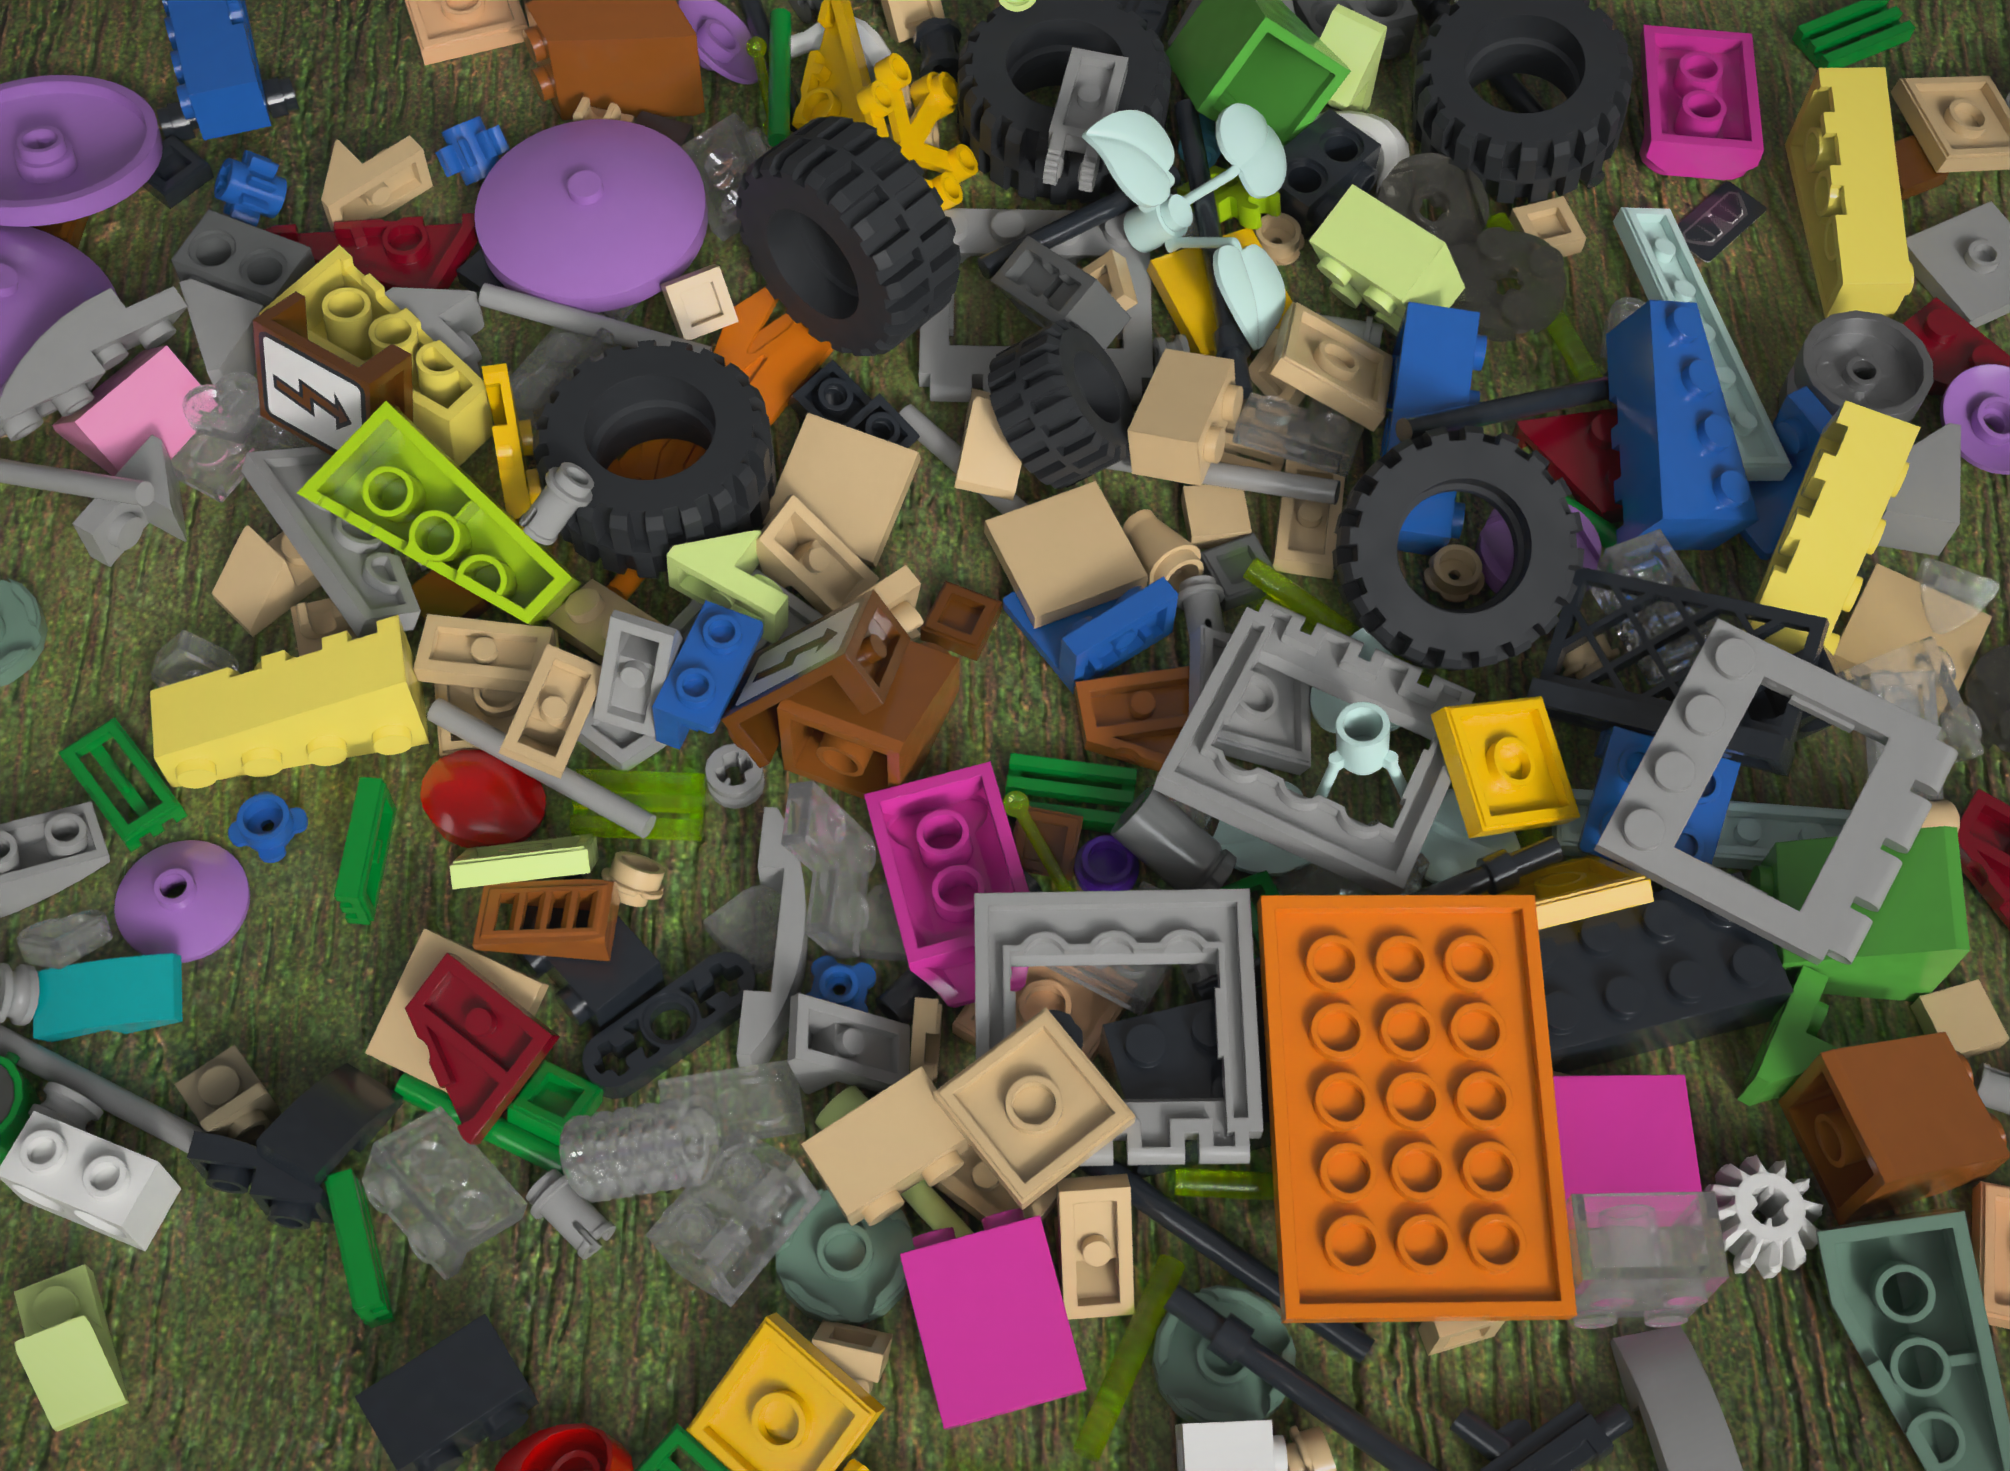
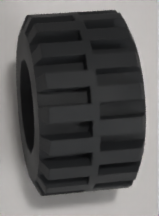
[988,320,1134,489]

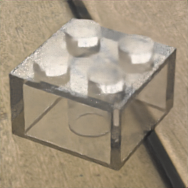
[1566,1191,1729,1329]

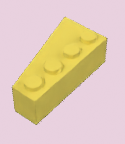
[1785,67,1914,319]
[259,245,493,466]
[1742,401,1921,656]
[150,615,430,789]

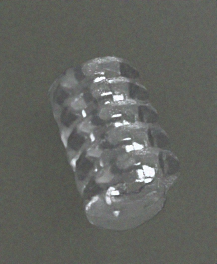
[559,1099,720,1203]

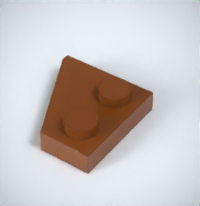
[1074,666,1190,772]

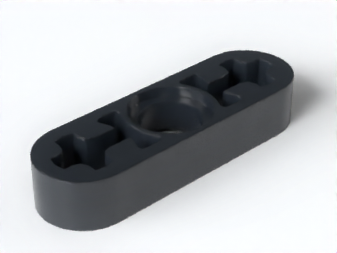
[582,952,757,1099]

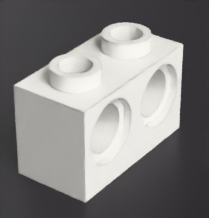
[0,1111,181,1251]

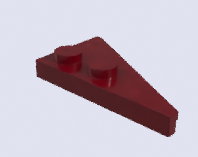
[263,213,478,292]

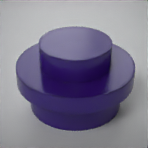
[1074,835,1139,891]

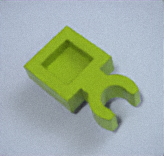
[1177,165,1281,229]

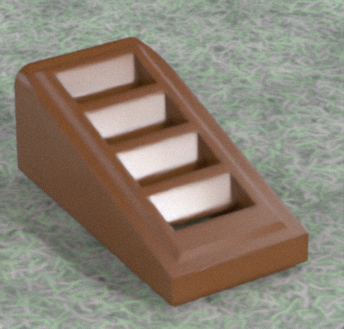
[472,879,620,961]

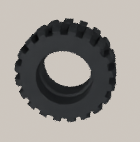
[957,0,1171,205]
[1411,0,1633,204]
[736,116,961,356]
[533,340,777,579]
[1332,425,1585,671]

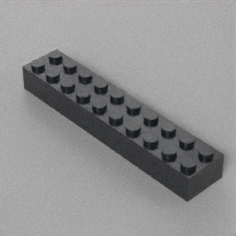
[1098,872,1794,1178]

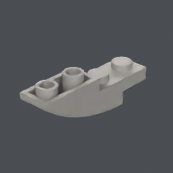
[0,286,188,441]
[0,801,110,918]

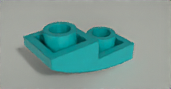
[33,953,183,1043]

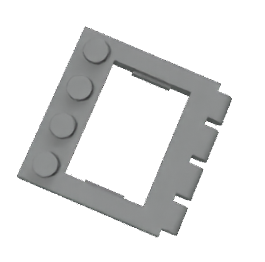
[919,208,1153,405]
[1153,599,1476,895]
[1594,618,1958,965]
[974,889,1263,1166]

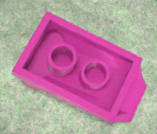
[1639,25,1764,180]
[864,761,1029,1008]

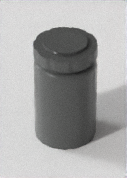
[1110,785,1237,890]

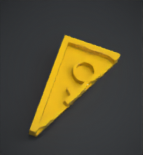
[792,0,871,130]
[482,363,542,528]

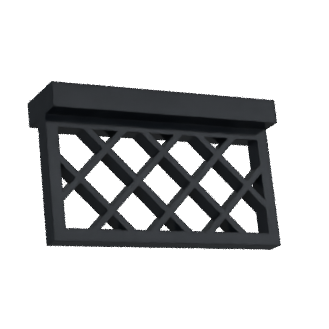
[1526,567,1830,777]

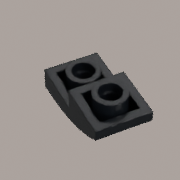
[787,360,920,448]
[256,1063,403,1190]
[187,1131,334,1230]

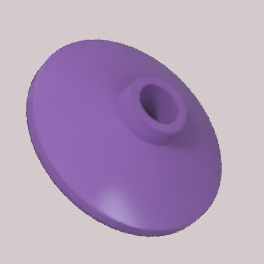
[677,0,765,85]
[1940,364,2010,475]
[114,840,250,963]

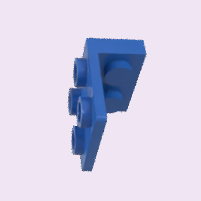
[1740,386,1833,560]
[1003,576,1179,694]
[1578,726,1741,865]

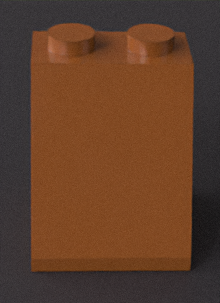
[522,0,705,120]
[777,640,960,800]
[1778,1032,2010,1226]

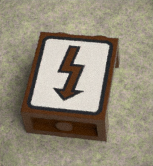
[253,291,413,456]
[721,589,911,768]

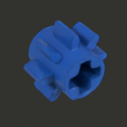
[435,116,510,186]
[214,150,287,227]

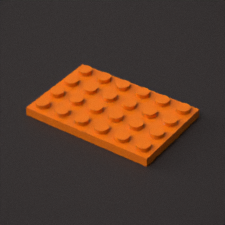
[1257,895,1577,1323]

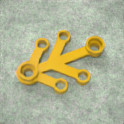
[857,53,978,211]

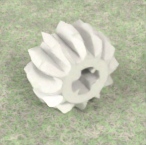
[1698,1155,1823,1279]

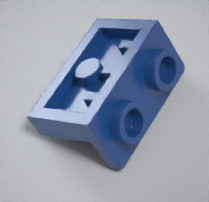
[652,600,763,750]

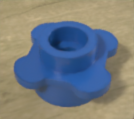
[228,791,308,863]
[806,955,876,1013]

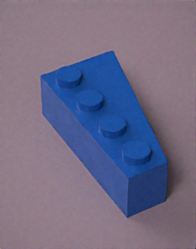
[162,0,272,140]
[1606,300,1759,550]
[1380,302,1487,556]

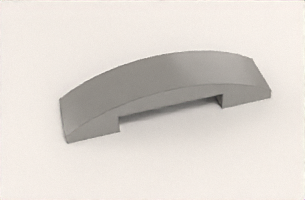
[736,807,809,1080]
[1610,1325,1743,1471]

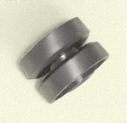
[1778,310,1933,423]

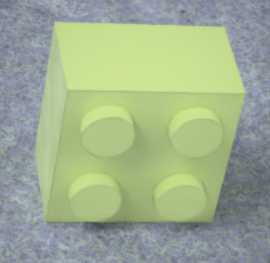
[1309,184,1465,336]

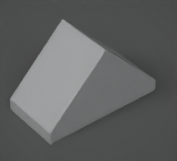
[179,279,264,407]

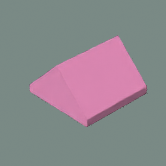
[52,345,227,476]

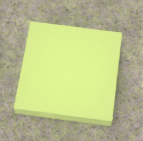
[450,833,599,889]

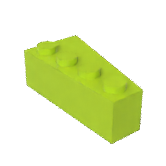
[297,401,582,626]

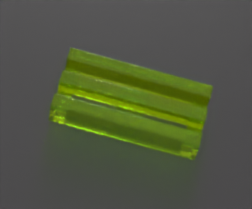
[569,769,707,841]

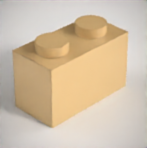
[1127,348,1243,486]
[801,1066,969,1227]

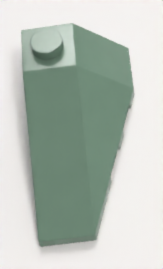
[1816,1207,2010,1471]

